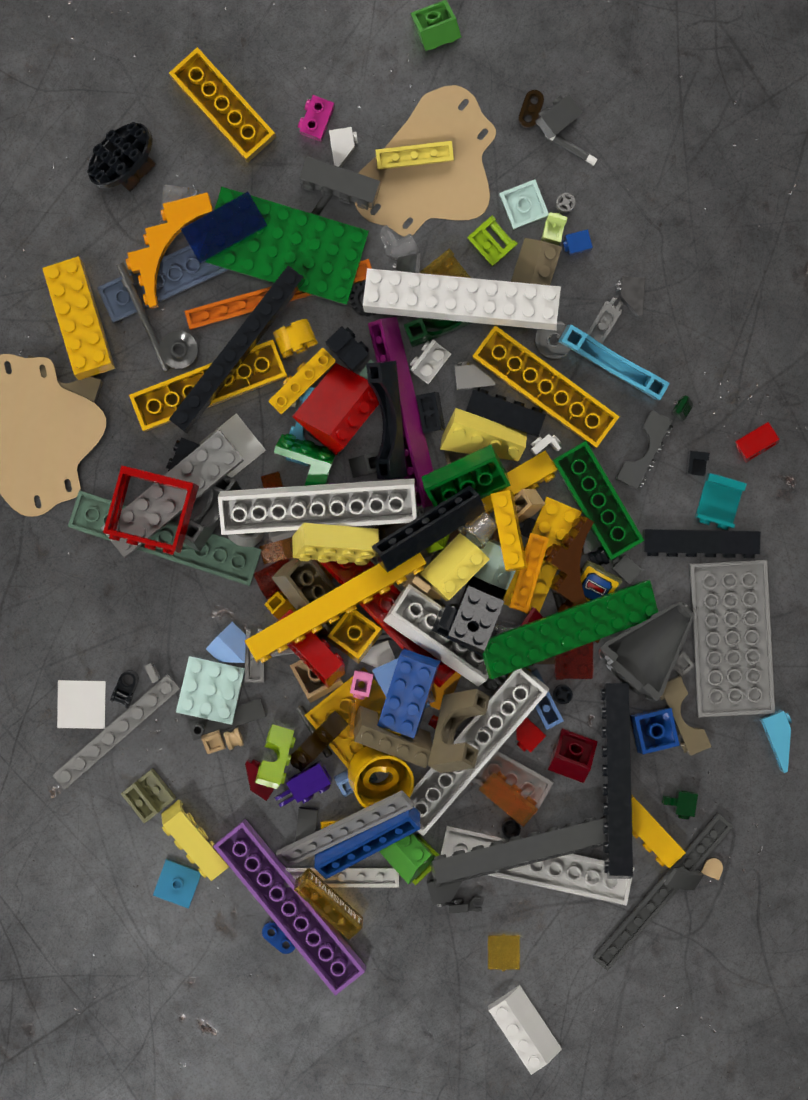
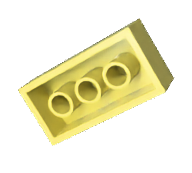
[292,523,379,565]

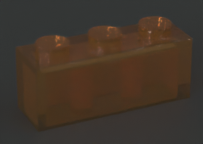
[479,770,538,827]

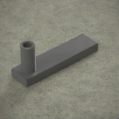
[187,698,266,741]

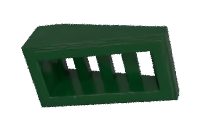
[671,395,693,421]

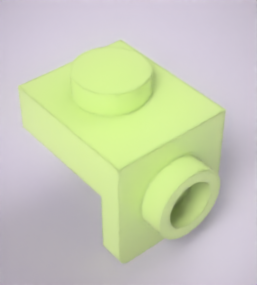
[541,212,568,246]

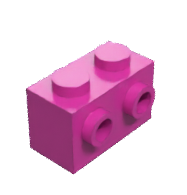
[298,95,335,142]

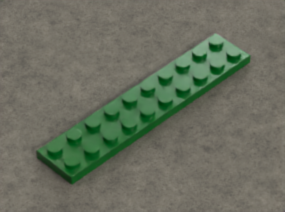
[482,580,658,679]

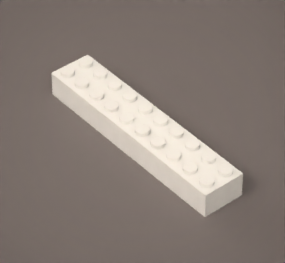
[363,268,561,331]
[218,478,417,535]
[410,667,550,836]

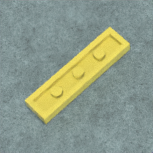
[375,141,454,170]

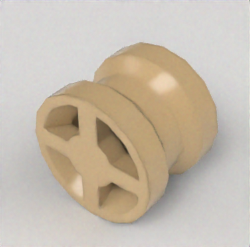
[223,727,244,750]

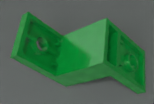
[274,434,336,486]

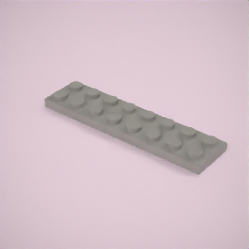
[101,430,244,558]

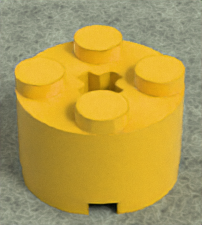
[273,319,318,359]

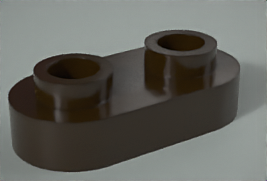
[518,90,544,129]

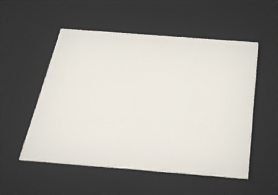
[200,413,266,478]
[57,680,106,729]

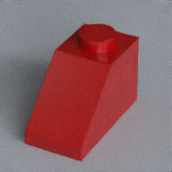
[516,717,546,753]

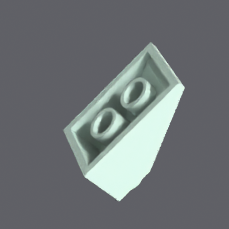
[464,530,516,590]

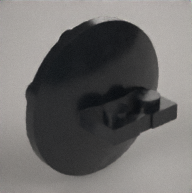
[87,122,156,192]

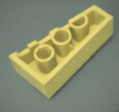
[440,408,527,461]
[161,800,229,881]

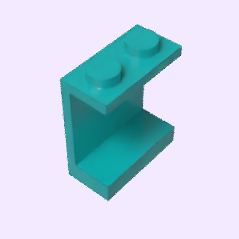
[695,473,747,531]

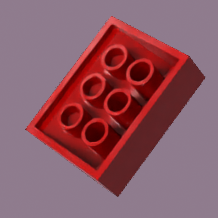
[292,363,379,455]

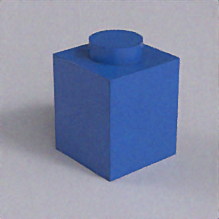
[562,229,593,256]

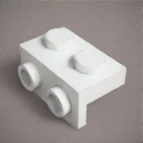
[529,434,562,456]

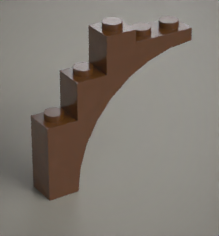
[543,515,601,643]

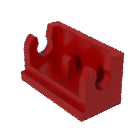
[735,422,780,463]

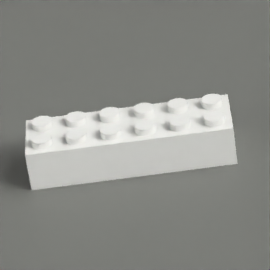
[383,584,488,687]

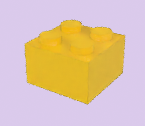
[327,610,382,664]

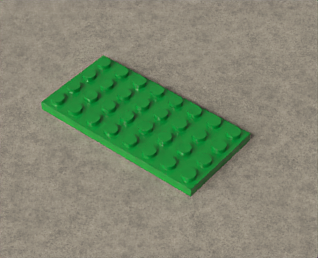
[199,186,369,305]

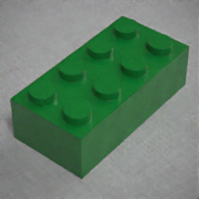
[421,444,511,507]

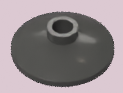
[159,330,198,369]

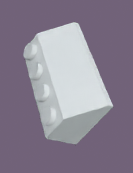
[488,985,562,1075]

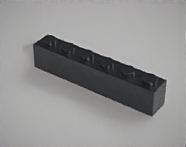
[371,486,486,573]
[642,529,761,558]

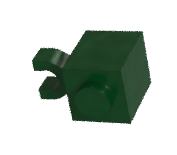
[662,790,698,820]

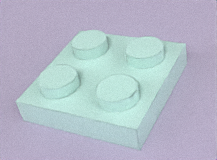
[499,179,549,230]

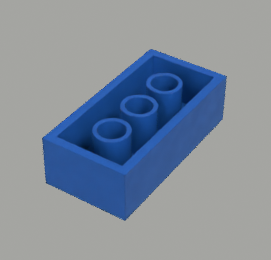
[377,649,441,738]

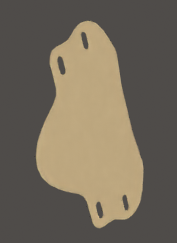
[355,85,496,237]
[0,354,106,517]

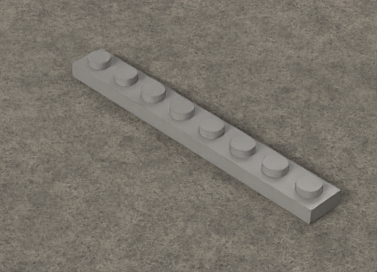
[52,674,181,790]
[276,790,414,868]

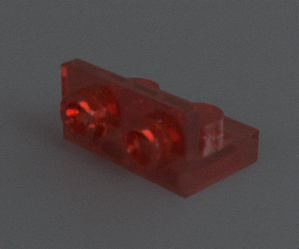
[254,557,290,599]

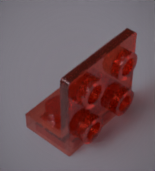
[554,642,593,680]

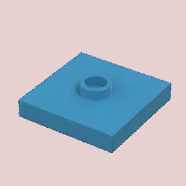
[153,859,201,909]

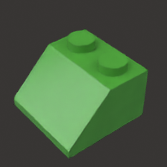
[411,0,462,51]

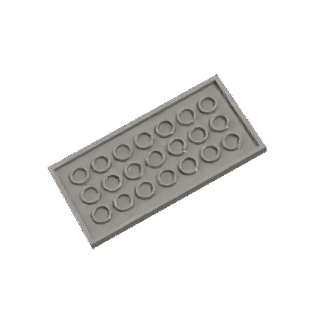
[689,560,775,717]

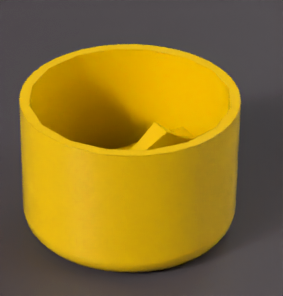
[348,746,414,808]

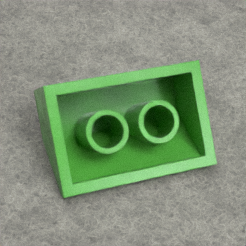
[379,833,436,884]

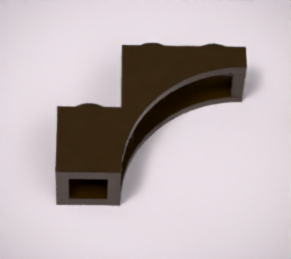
[290,711,348,771]

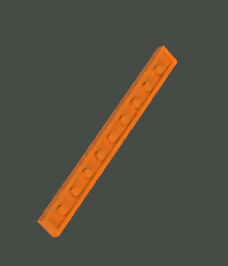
[184,259,372,330]

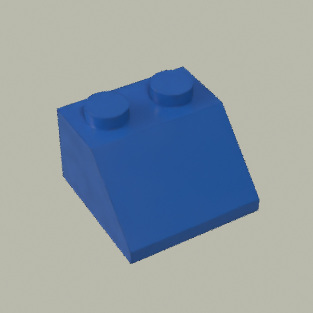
[630,708,680,754]

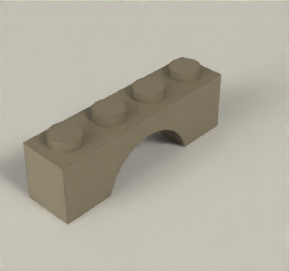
[28,355,104,403]
[660,675,712,756]

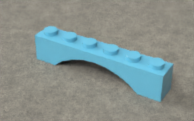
[558,325,670,400]

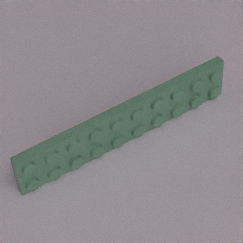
[68,490,262,586]

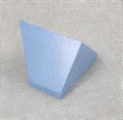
[206,621,246,663]

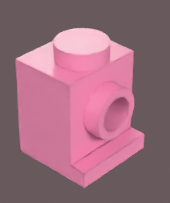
[350,669,374,700]

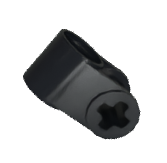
[110,670,139,708]

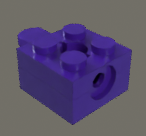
[274,760,332,807]

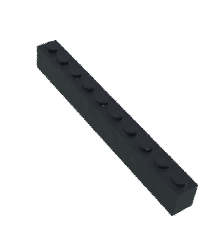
[169,266,305,433]
[601,683,633,879]

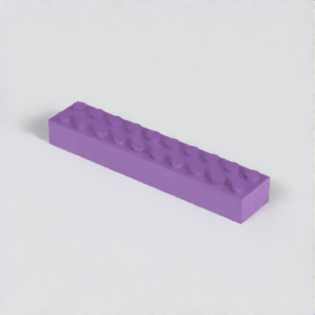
[213,819,367,996]

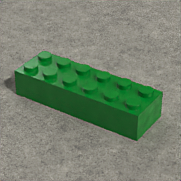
[552,441,644,560]

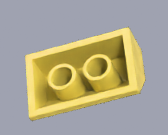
[419,533,490,601]

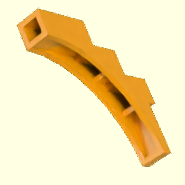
[125,192,214,309]

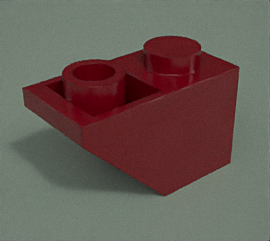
[245,759,274,801]

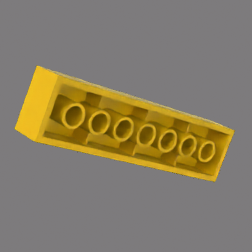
[472,325,620,449]
[129,339,288,432]

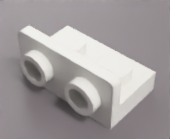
[410,339,452,385]

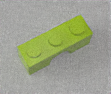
[255,724,296,789]

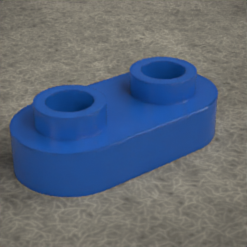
[262,921,295,954]

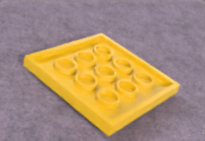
[304,667,403,769]

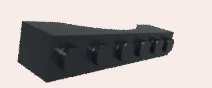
[366,361,407,479]

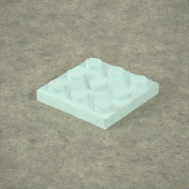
[176,656,245,725]

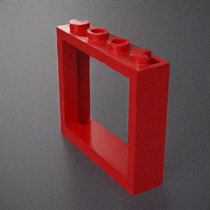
[103,465,199,555]

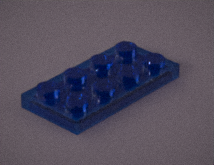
[181,192,267,264]

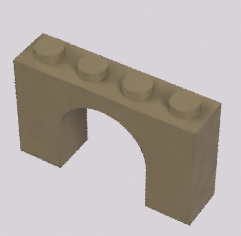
[428,689,490,773]
[352,706,432,768]

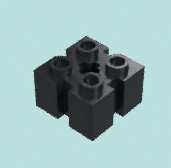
[325,326,370,372]

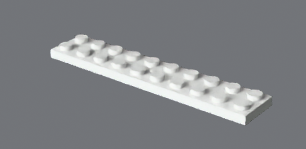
[440,826,634,906]

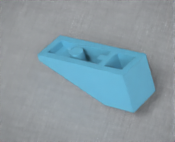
[760,710,792,773]

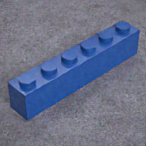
[314,806,421,879]

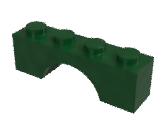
[404,318,472,348]

